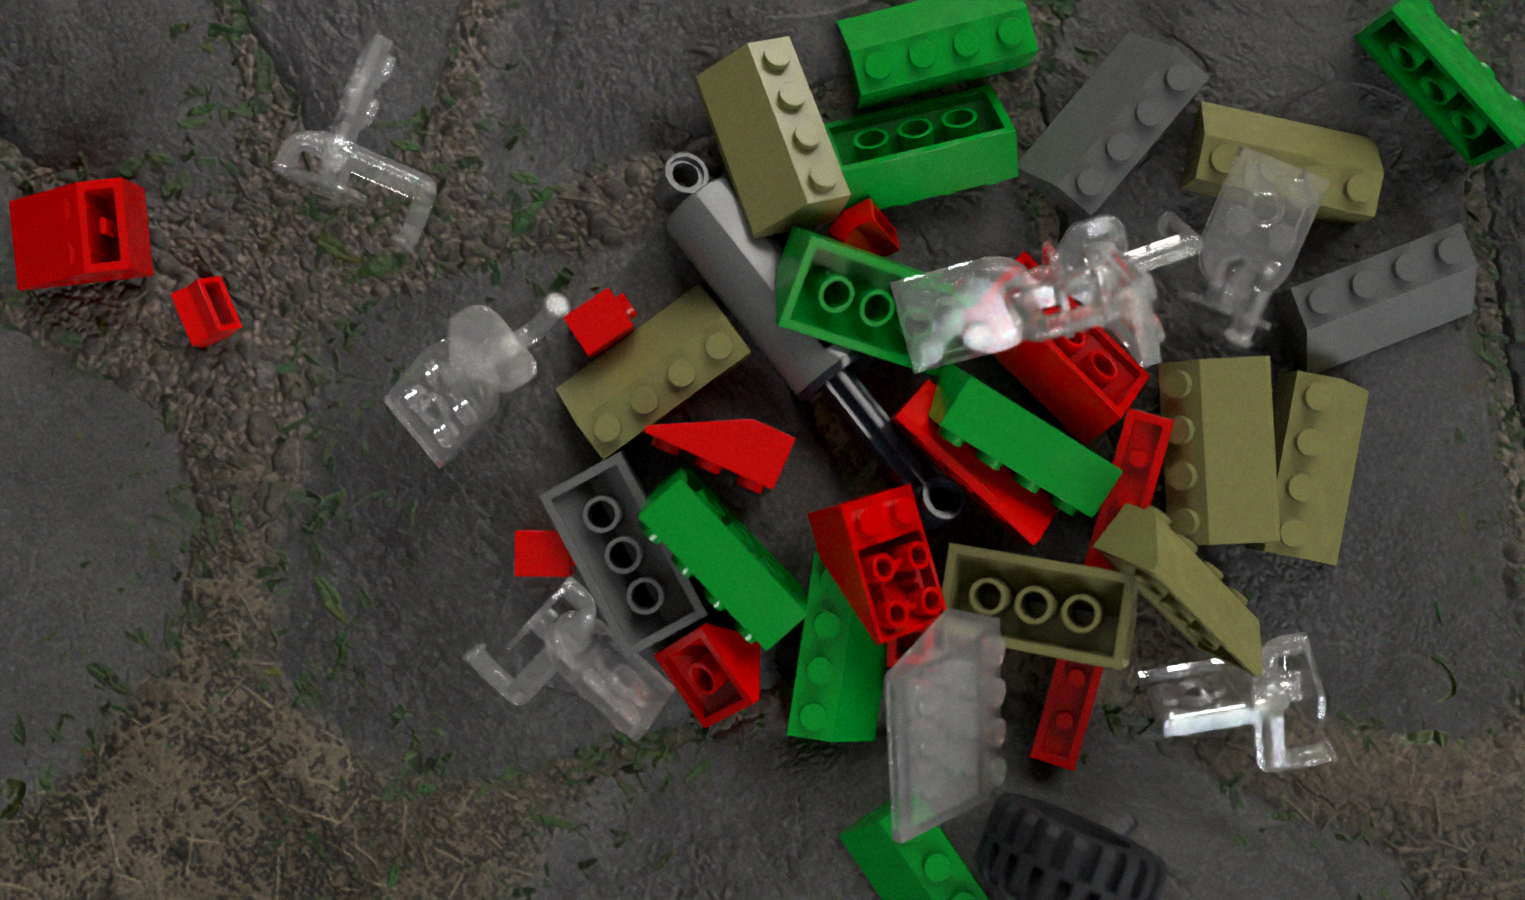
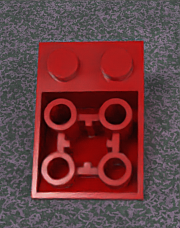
[9,177,154,291]
[644,419,796,494]
[807,484,949,645]

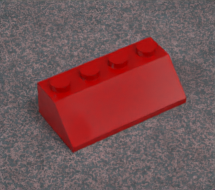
[961,251,1150,446]
[890,379,1059,546]

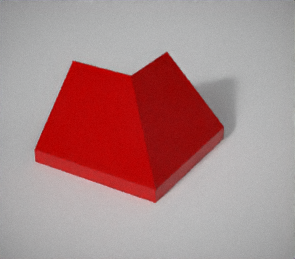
[653,623,761,729]

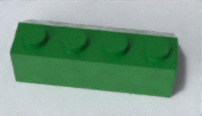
[836,0,1038,109]
[1354,0,1525,168]
[824,85,1019,214]
[775,225,972,377]
[928,361,1123,518]
[638,460,808,651]
[786,550,887,742]
[838,784,991,900]

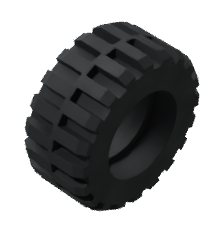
[974,792,1168,900]

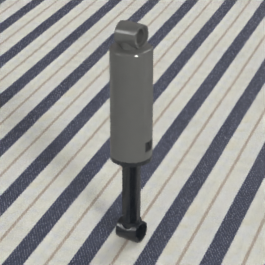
[653,153,965,531]

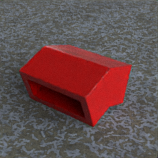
[827,198,900,257]
[170,276,242,348]

